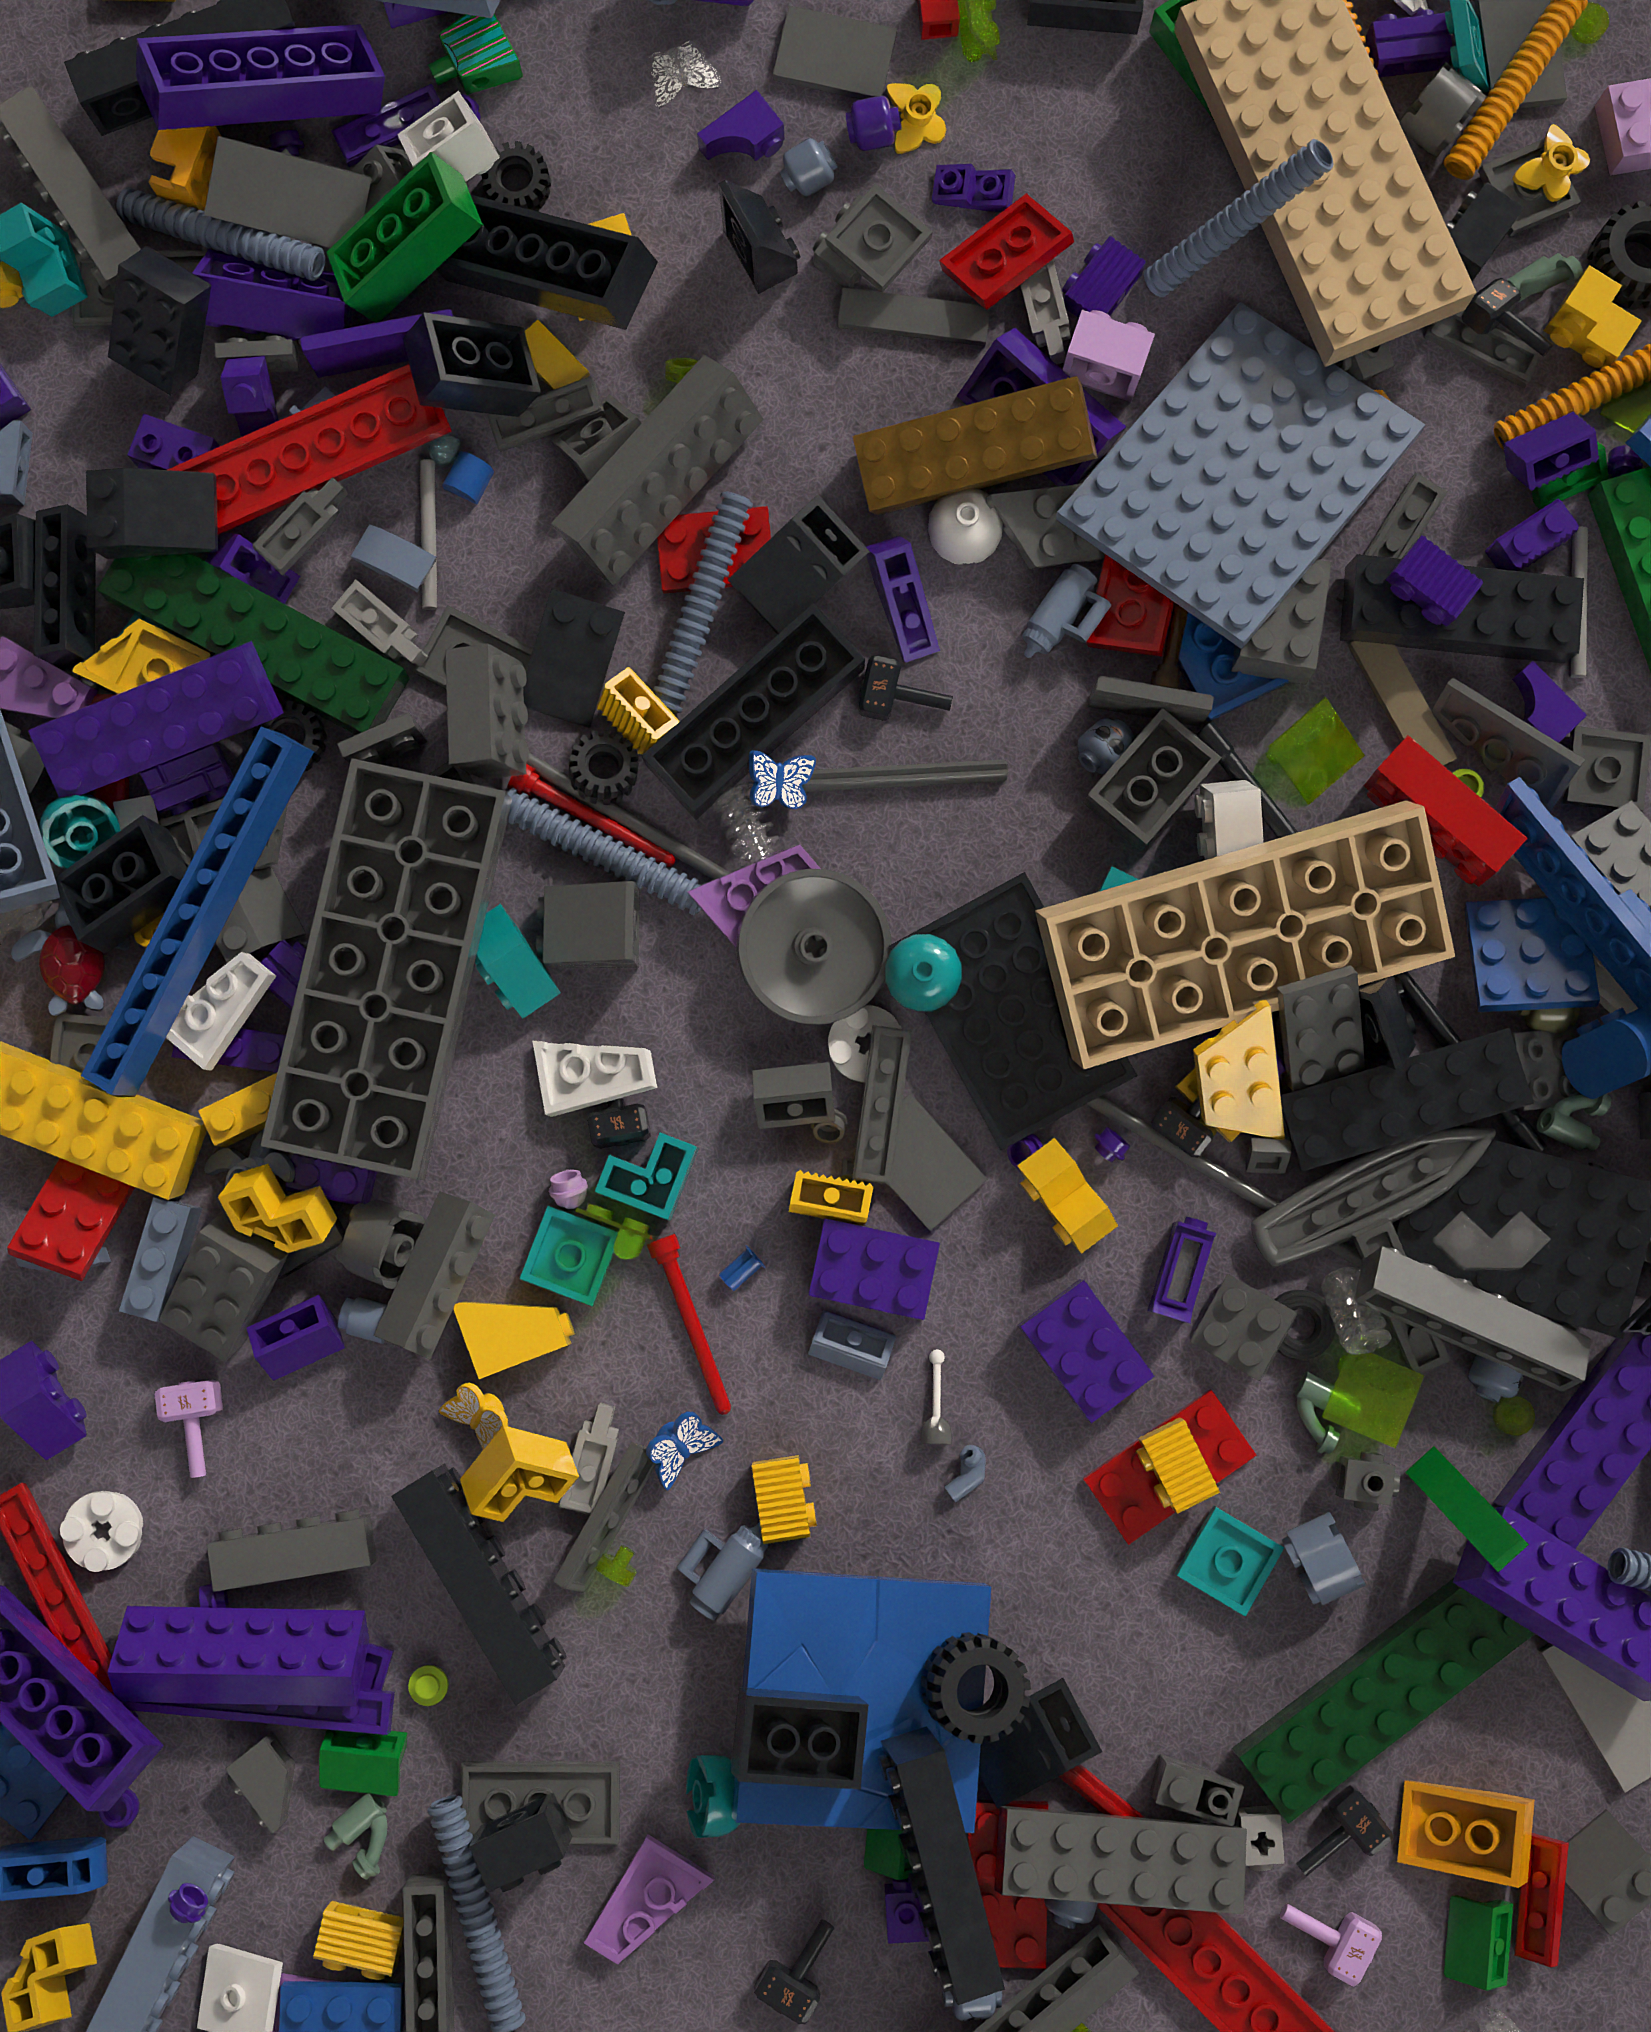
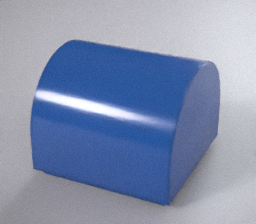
[442,451,494,505]

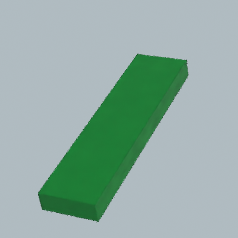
[1405,1446,1529,1572]

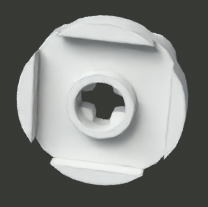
[828,1005,902,1083]
[60,1491,143,1572]

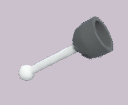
[921,1349,952,1444]

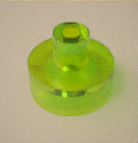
[1569,2,1609,44]
[665,358,699,385]
[1493,1396,1535,1436]
[595,1545,637,1587]

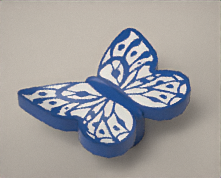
[749,750,816,809]
[646,1411,723,1491]

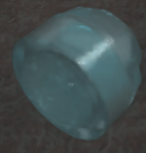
[429,435,461,465]

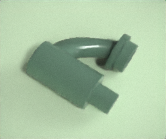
[1507,253,1583,303]
[1537,1094,1611,1151]
[1295,1371,1361,1455]
[324,1793,387,1880]

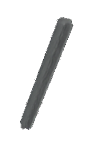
[802,759,1008,792]

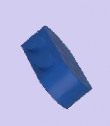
[1562,1007,1651,1099]
[0,1836,108,1901]

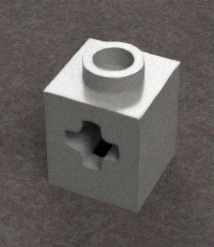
[1235,1805,1284,1871]

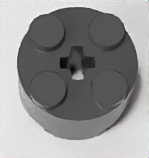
[1399,62,1486,158]
[336,1200,426,1289]

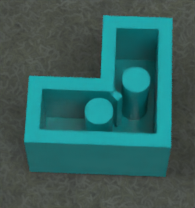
[0,203,88,317]
[475,903,561,1019]
[595,1132,699,1220]

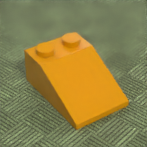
[1397,1780,1535,1888]

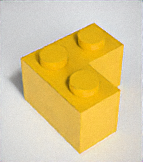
[1543,265,1642,368]
[460,1425,579,1522]

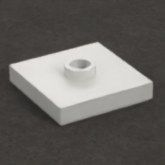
[197,1944,283,2032]

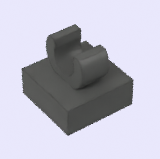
[1245,1135,1292,1174]

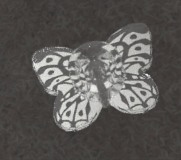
[646,41,722,109]

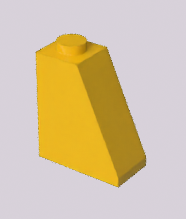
[453,1302,574,1379]

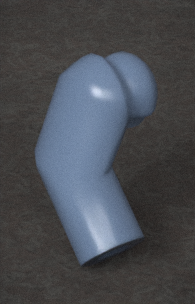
[944,1445,986,1502]

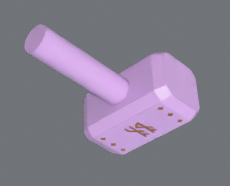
[155,1380,223,1478]
[1280,1904,1382,1986]

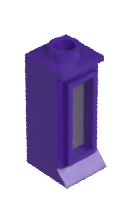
[1147,1217,1216,1324]

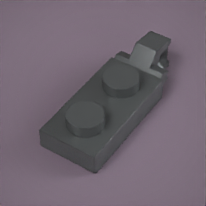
[252,477,348,576]

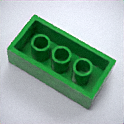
[326,152,483,323]

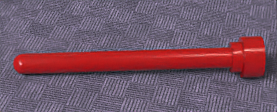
[507,764,676,867]
[646,1234,731,1415]

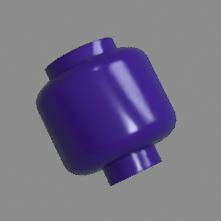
[846,96,902,151]

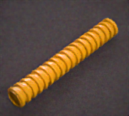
[1444,0,1588,180]
[1494,344,1651,450]

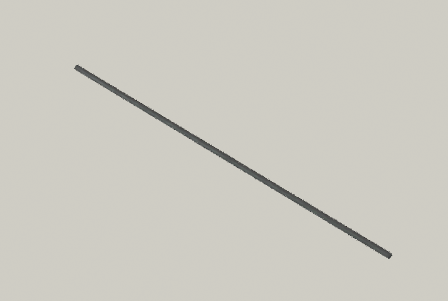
[526,752,1362,1269]

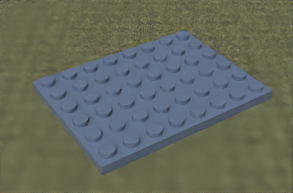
[1056,302,1425,649]

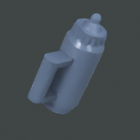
[1022,564,1111,658]
[677,1522,769,1620]

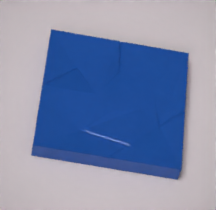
[732,1569,991,1833]

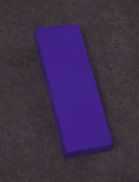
[331,83,441,167]

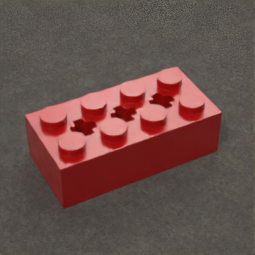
[1363,735,1528,887]

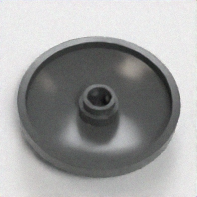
[736,869,892,1024]

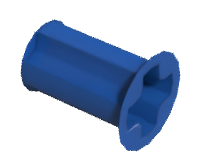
[719,1245,766,1291]

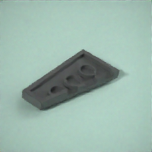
[1432,678,1585,814]

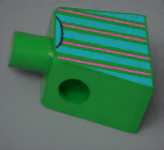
[427,14,523,95]

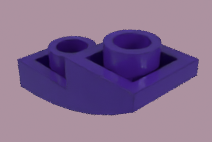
[932,164,1016,212]

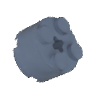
[1281,1512,1366,1606]

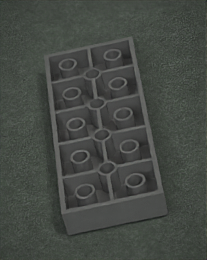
[260,758,512,1181]

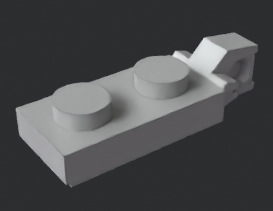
[1020,259,1071,365]
[332,579,429,668]
[559,1402,619,1515]

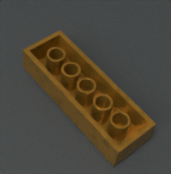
[852,376,1098,515]

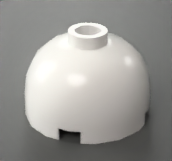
[928,489,1003,565]

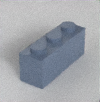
[119,1197,203,1322]

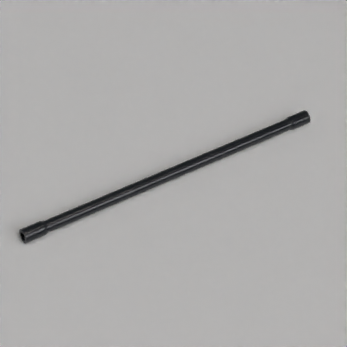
[1195,721,1547,1152]

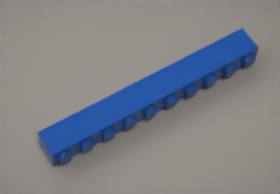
[81,727,314,1096]

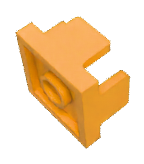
[148,126,222,211]

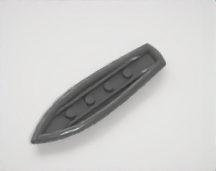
[1251,1126,1496,1267]

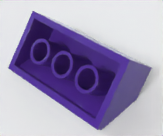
[192,249,353,341]
[957,328,1126,487]

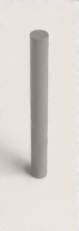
[420,459,437,610]
[1570,526,1588,678]

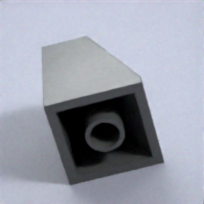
[536,881,640,968]

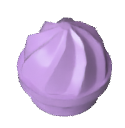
[549,1170,588,1209]

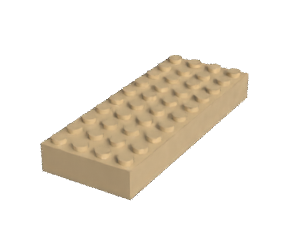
[1174,0,1477,367]
[1035,801,1455,1069]

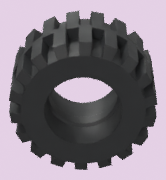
[1586,201,1651,310]
[921,1632,1031,1744]

